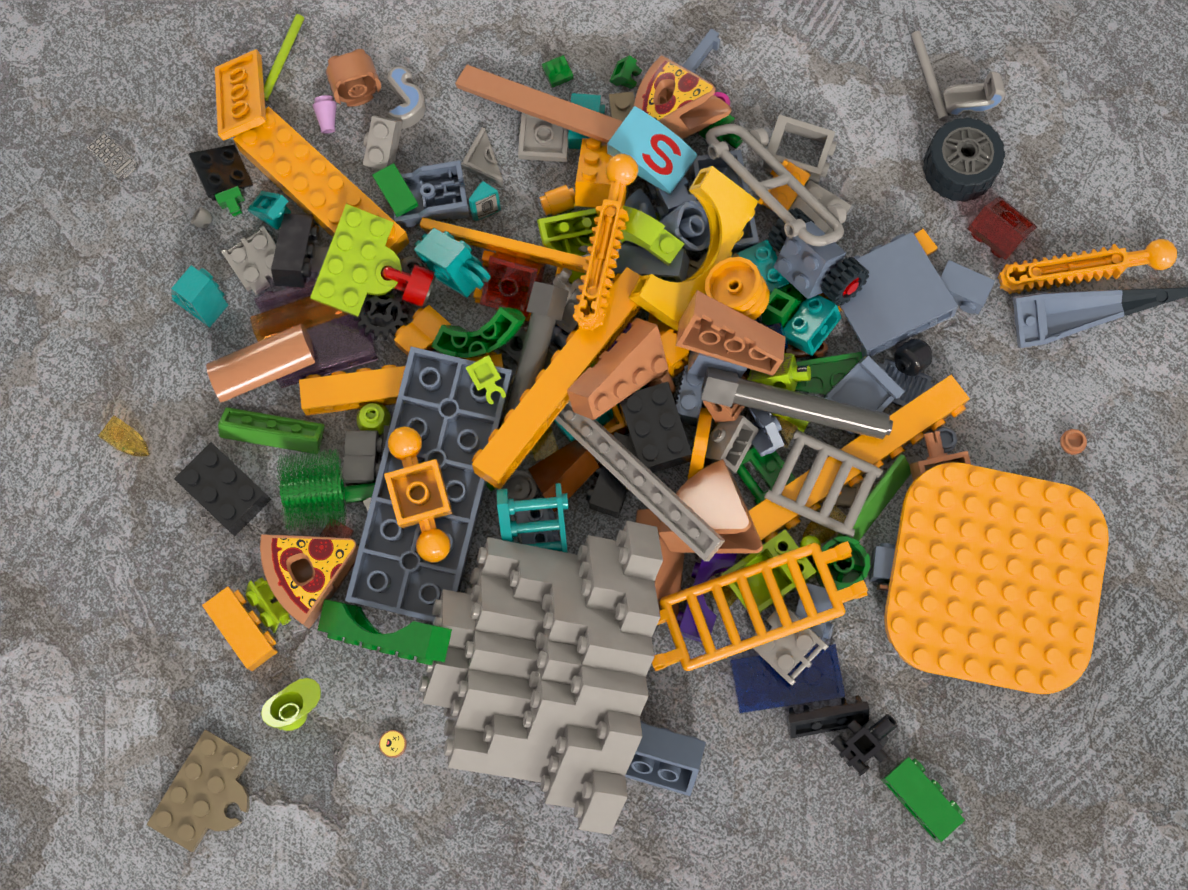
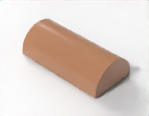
[206,324,315,402]

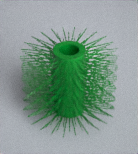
[277,449,347,531]

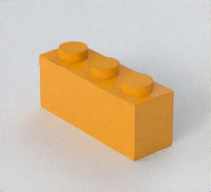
[202,586,278,671]

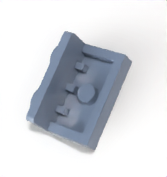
[749,407,784,456]

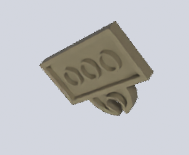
[146,730,252,852]

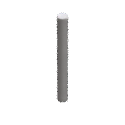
[911,31,948,121]

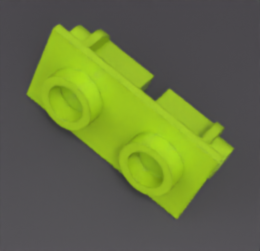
[245,577,291,633]

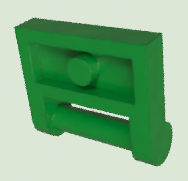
[737,447,796,505]

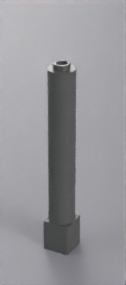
[502,281,569,425]
[701,366,893,439]

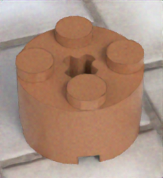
[326,49,381,107]

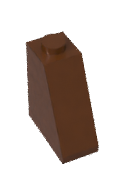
[528,440,599,512]

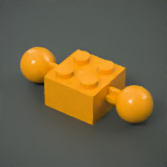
[384,426,453,563]

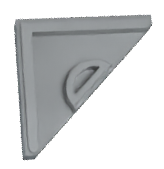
[461,127,503,186]

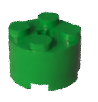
[814,536,870,591]

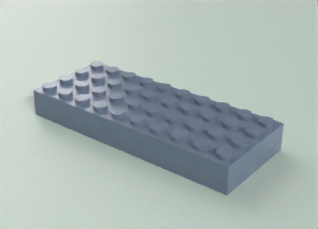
[345,347,513,622]

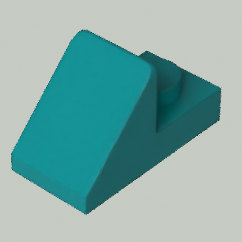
[247,191,291,230]

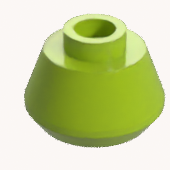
[356,402,391,435]

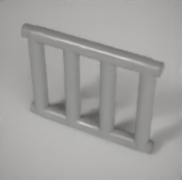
[764,430,883,538]

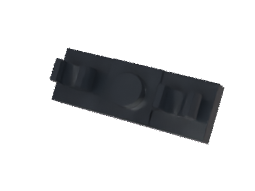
[788,695,870,739]

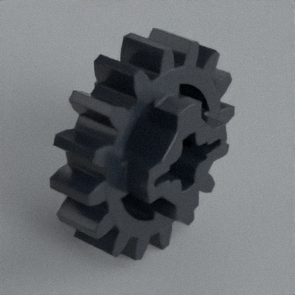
[353,289,408,340]

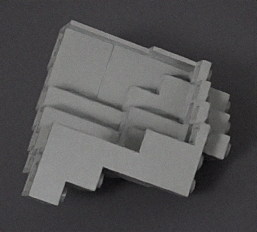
[419,521,663,835]

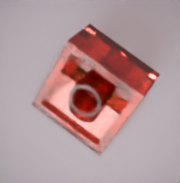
[967,196,1037,260]
[480,251,546,318]

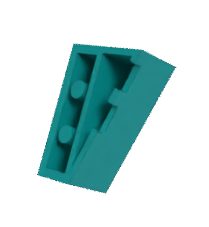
[171,265,228,328]

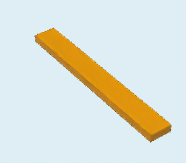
[420,217,589,274]

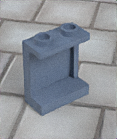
[823,355,905,436]

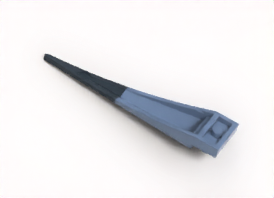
[1013,287,1188,348]

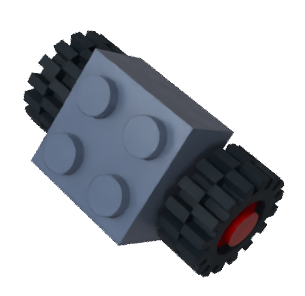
[767,208,869,306]

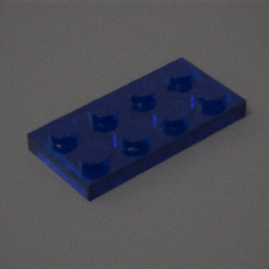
[730,644,845,714]

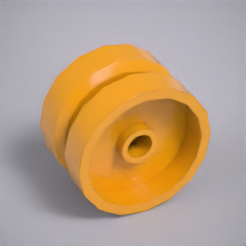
[705,257,770,320]

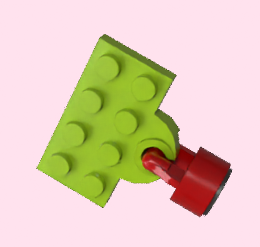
[310,204,437,317]

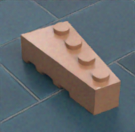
[676,290,785,376]
[567,318,668,420]

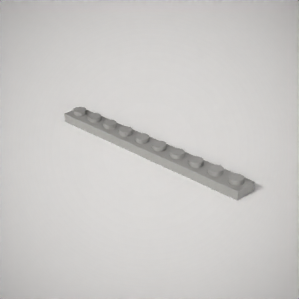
[555,400,725,561]

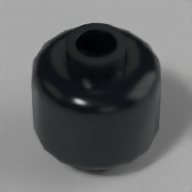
[894,339,932,376]

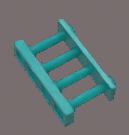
[497,483,569,553]

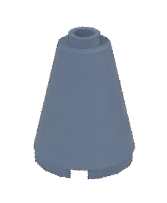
[659,200,710,251]

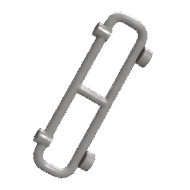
[706,124,846,247]

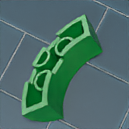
[431,307,526,358]

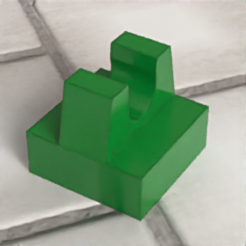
[542,55,574,88]
[609,55,642,89]
[215,186,245,217]

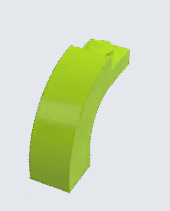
[620,206,684,266]

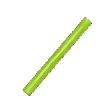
[264,14,304,101]

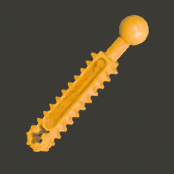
[573,153,638,331]
[997,239,1177,294]

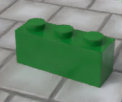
[881,757,965,843]

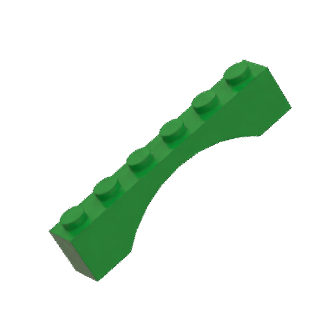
[317,599,452,665]

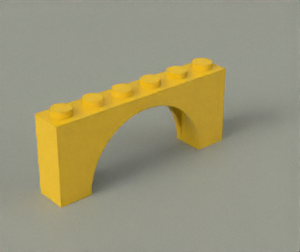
[629,166,758,331]

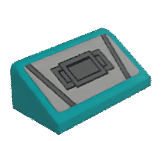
[468,181,501,222]

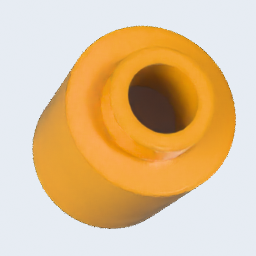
[539,185,575,216]

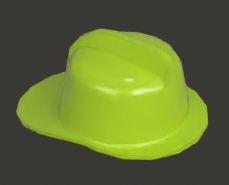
[261,678,321,731]

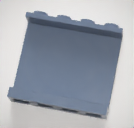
[839,232,958,357]

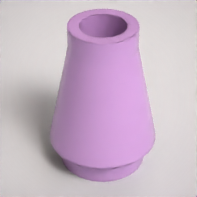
[312,95,337,134]

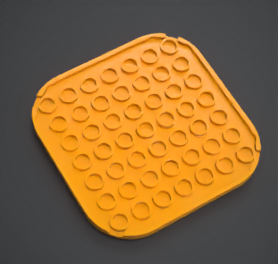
[884,463,1109,694]

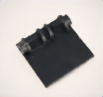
[189,145,253,201]

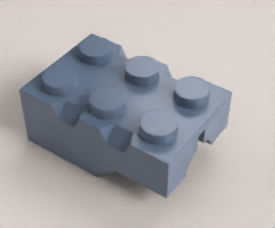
[393,160,470,228]

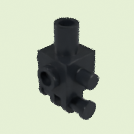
[830,714,897,776]

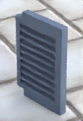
[878,358,935,407]

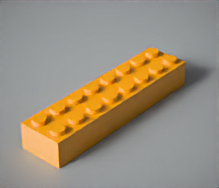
[233,106,410,255]

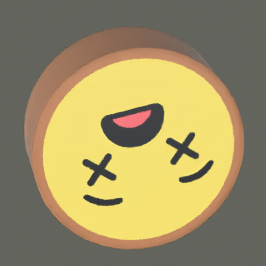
[379,730,407,758]

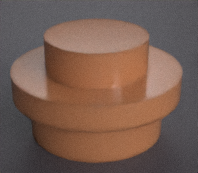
[1060,429,1087,455]

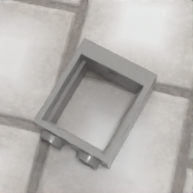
[762,114,837,184]

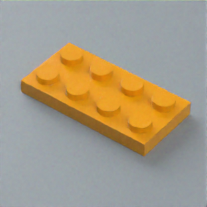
[215,49,266,141]

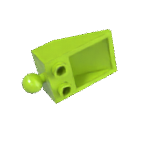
[721,529,821,613]

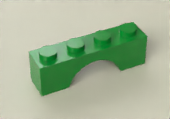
[761,244,838,333]

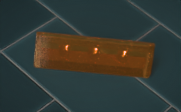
[250,296,348,342]

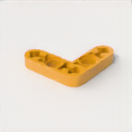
[687,407,712,481]

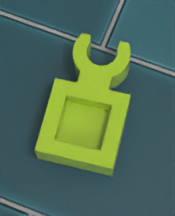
[466,355,506,405]

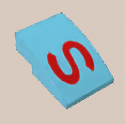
[607,106,697,195]

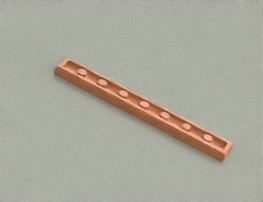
[455,65,623,144]

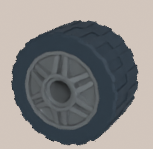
[923,117,1005,202]

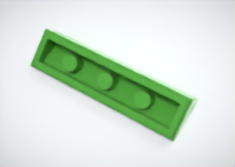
[218,407,325,454]
[837,455,911,541]

